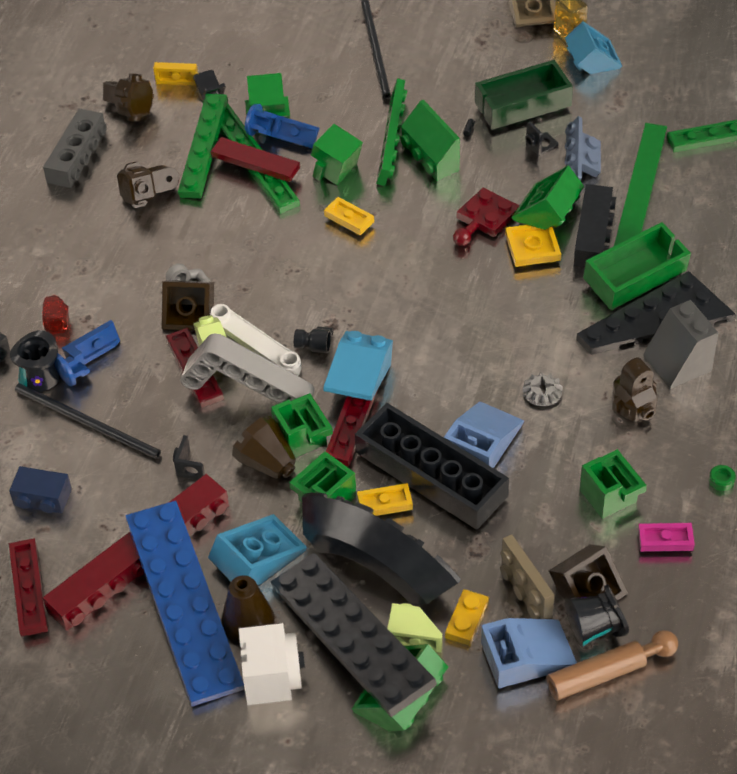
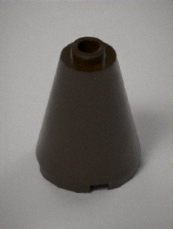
[221,575,275,642]

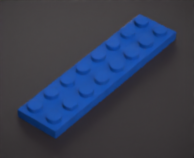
[125,501,244,707]

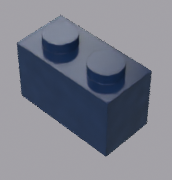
[9,466,72,514]

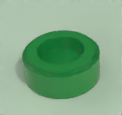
[709,465,736,491]

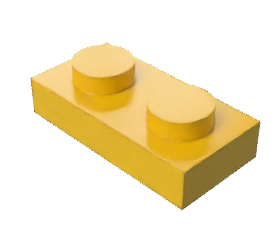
[153,62,198,86]
[324,197,374,235]
[357,483,413,516]
[445,589,489,646]

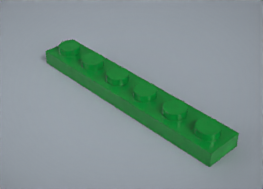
[376,78,407,186]
[178,94,228,198]

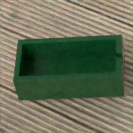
[475,60,573,130]

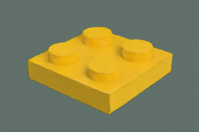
[505,225,561,267]

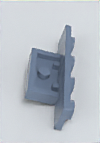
[565,116,601,181]

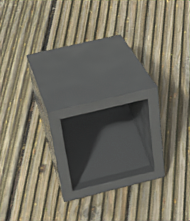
[644,300,718,389]

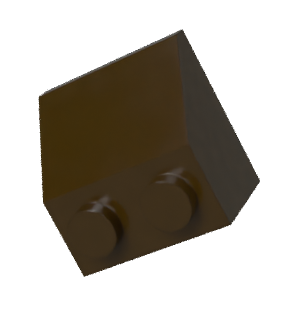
[161,280,214,330]
[548,544,628,600]

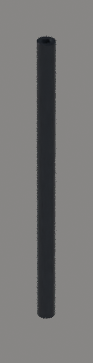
[361,0,391,100]
[15,383,161,459]

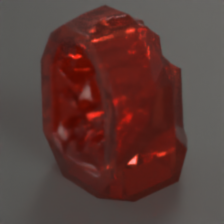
[42,295,70,334]

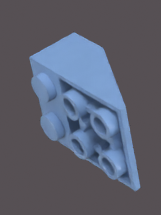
[444,402,524,468]
[481,618,577,689]

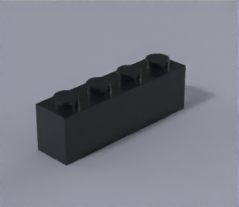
[573,184,617,267]

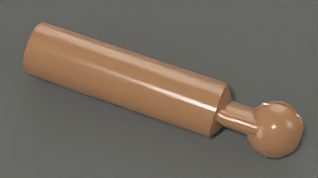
[546,631,678,701]

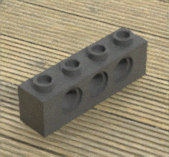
[43,108,107,188]

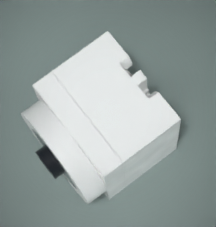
[239,623,305,705]

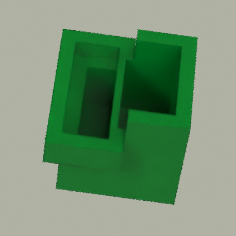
[245,73,290,119]
[311,124,363,185]
[271,393,333,458]
[579,449,647,519]
[289,451,357,502]

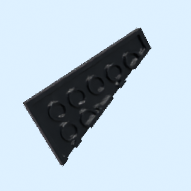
[576,271,736,355]

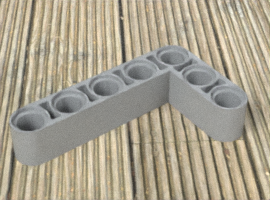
[180,333,315,404]

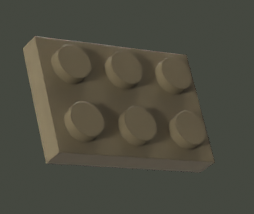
[500,534,555,619]

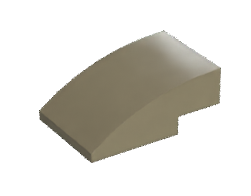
[508,0,558,27]

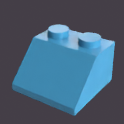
[565,21,622,74]

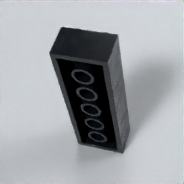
[355,403,509,530]

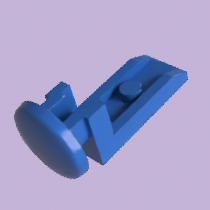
[245,104,320,148]
[54,320,120,386]

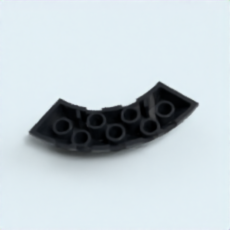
[302,492,461,605]

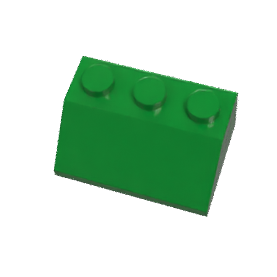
[400,100,460,181]
[512,165,584,230]
[351,644,449,731]

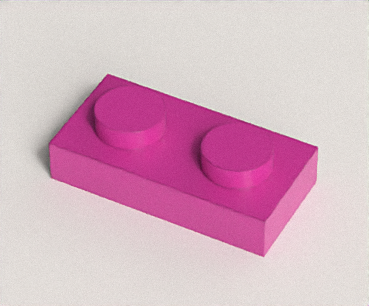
[638,523,695,552]

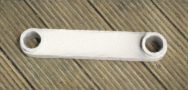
[210,304,302,376]

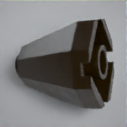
[232,416,296,479]

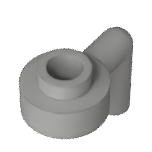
[166,264,211,282]

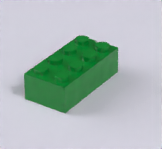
[583,222,691,310]

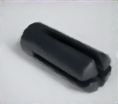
[463,118,475,136]

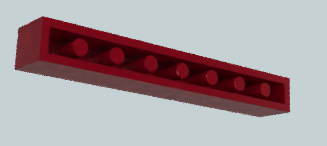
[43,473,229,631]

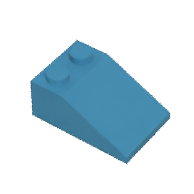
[323,331,393,401]
[208,514,307,585]

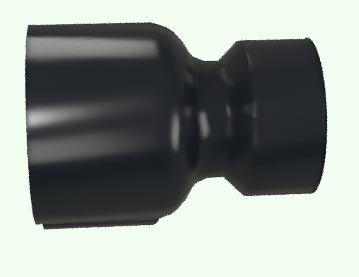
[293,326,334,354]

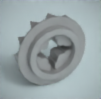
[523,372,563,406]

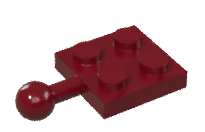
[453,187,520,246]

